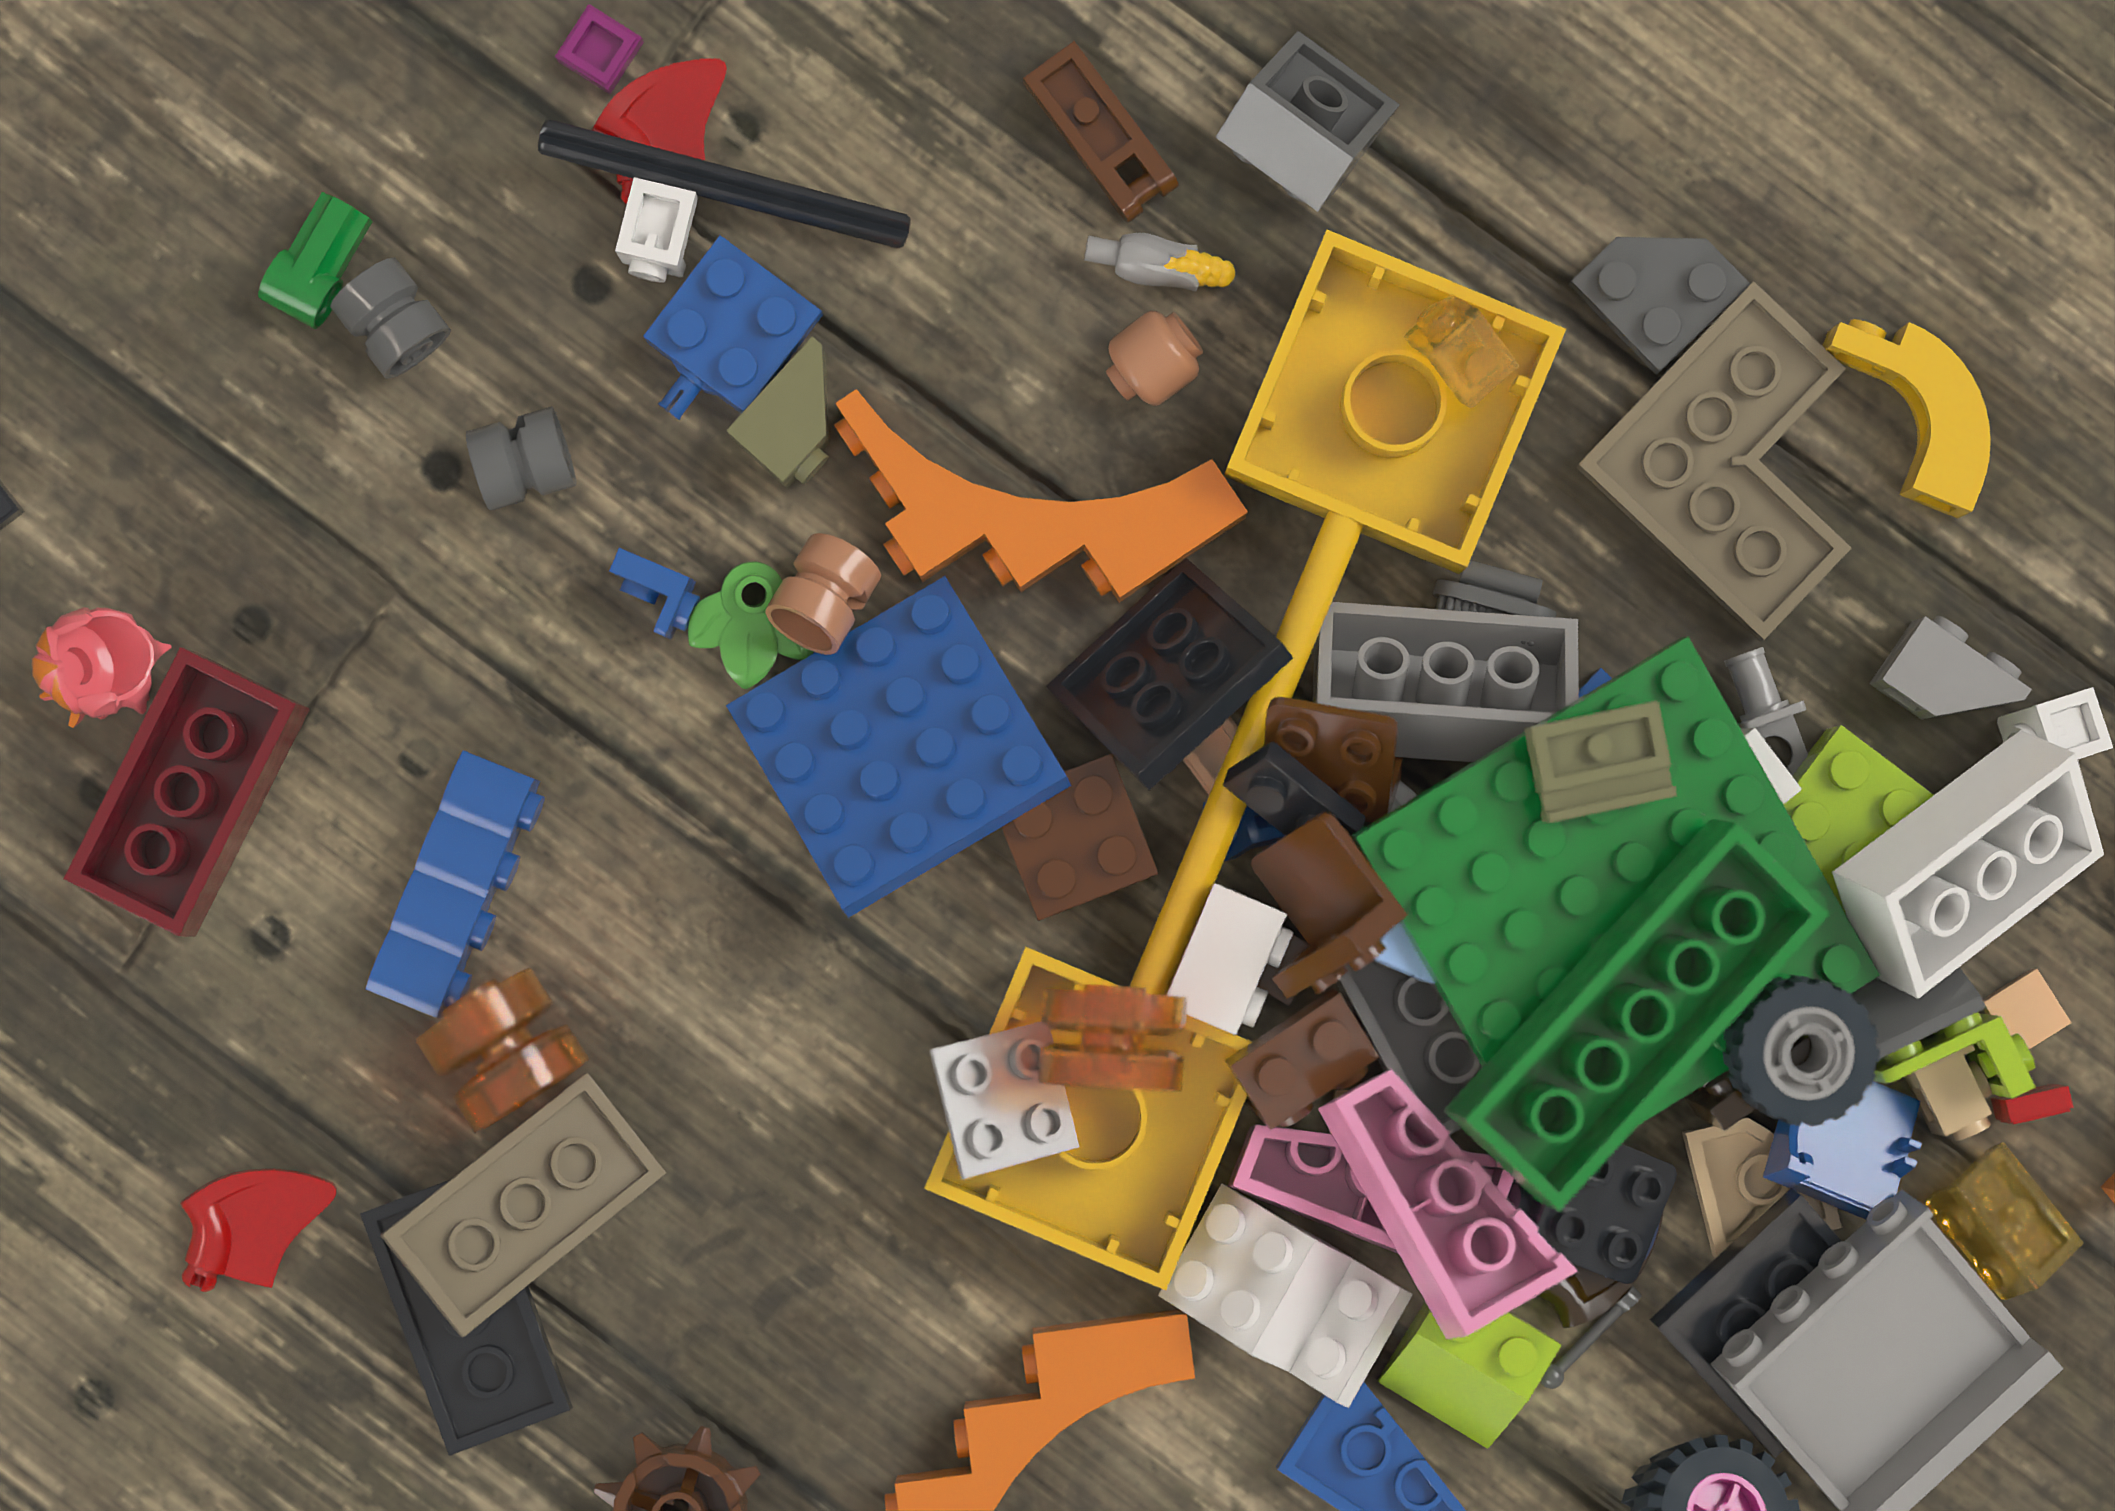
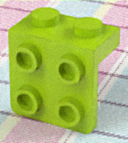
[1874,1012,2035,1099]

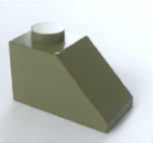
[726,336,830,489]

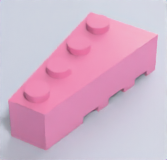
[1318,1069,1578,1339]
[1227,1125,1514,1254]

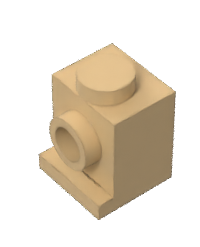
[1904,1044,1992,1141]

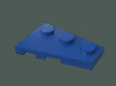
[1276,1382,1466,1511]

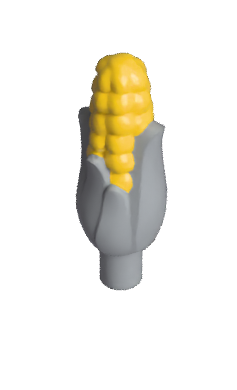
[1084,233,1235,292]

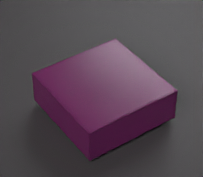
[555,4,644,94]

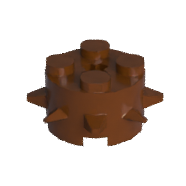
[593,1426,761,1511]

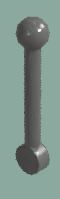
[1540,1285,1642,1389]

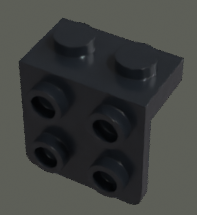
[1507,1144,1677,1284]

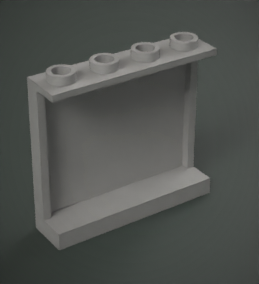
[1711,1189,2063,1511]

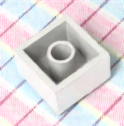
[1164,883,1293,1035]

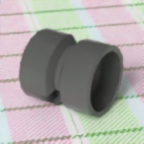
[330,257,451,379]
[465,406,577,511]

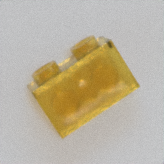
[1925,1142,2084,1300]

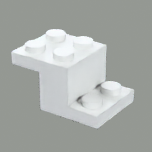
[1158,1184,1413,1408]

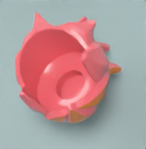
[32,607,172,728]

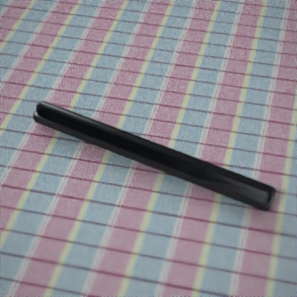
[537,119,911,248]

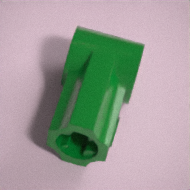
[258,192,373,329]

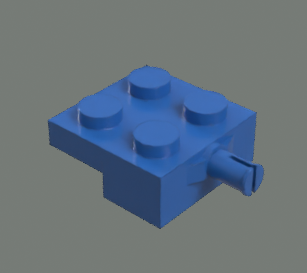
[643,235,823,420]

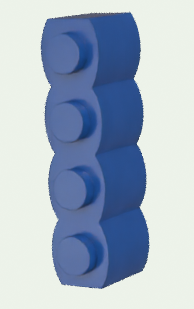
[366,751,545,1018]

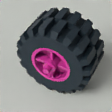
[1621,1435,1800,1511]

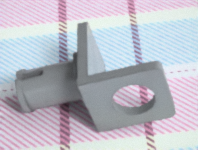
[1724,647,1808,776]

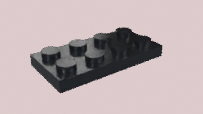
[360,1179,573,1456]

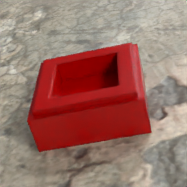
[1991,1083,2074,1125]

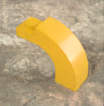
[1822,319,1991,519]

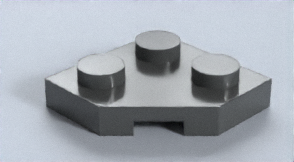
[1568,237,1750,375]

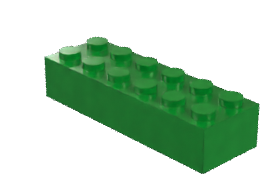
[1444,818,1830,1211]

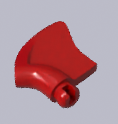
[592,58,727,205]
[180,1168,337,1292]

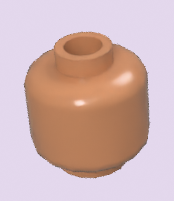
[1106,310,1203,406]

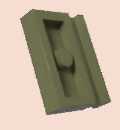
[1524,701,1677,823]

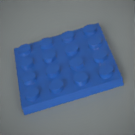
[726,576,1071,918]

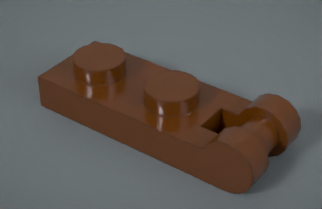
[1023,41,1179,223]

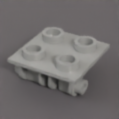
[929,1020,1080,1179]

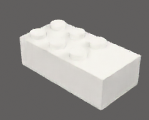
[1833,730,2104,998]

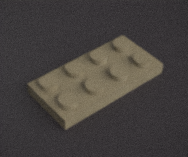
[380,1072,666,1337]

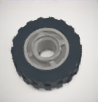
[1723,975,1880,1126]

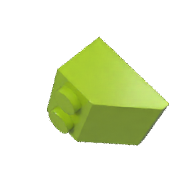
[1377,1301,1562,1449]

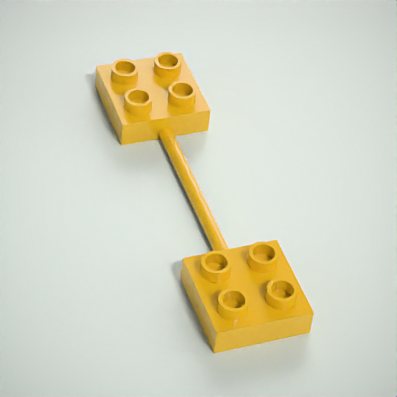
[924,230,1566,1290]

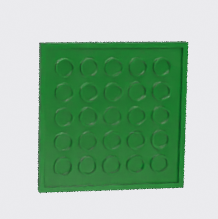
[1350,637,1880,1125]

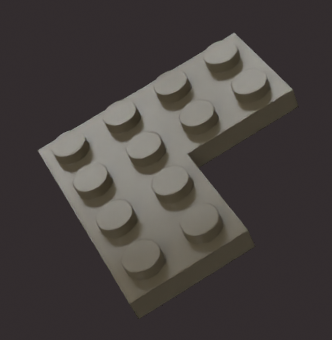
[1576,281,1851,642]

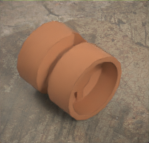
[765,533,881,655]

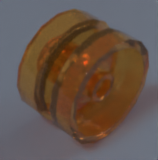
[1038,984,1187,1091]

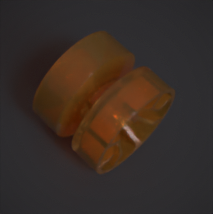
[415,967,590,1134]

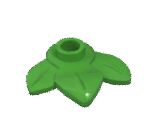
[688,561,813,689]

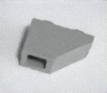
[1869,616,2032,720]

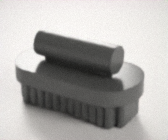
[1432,560,1557,646]

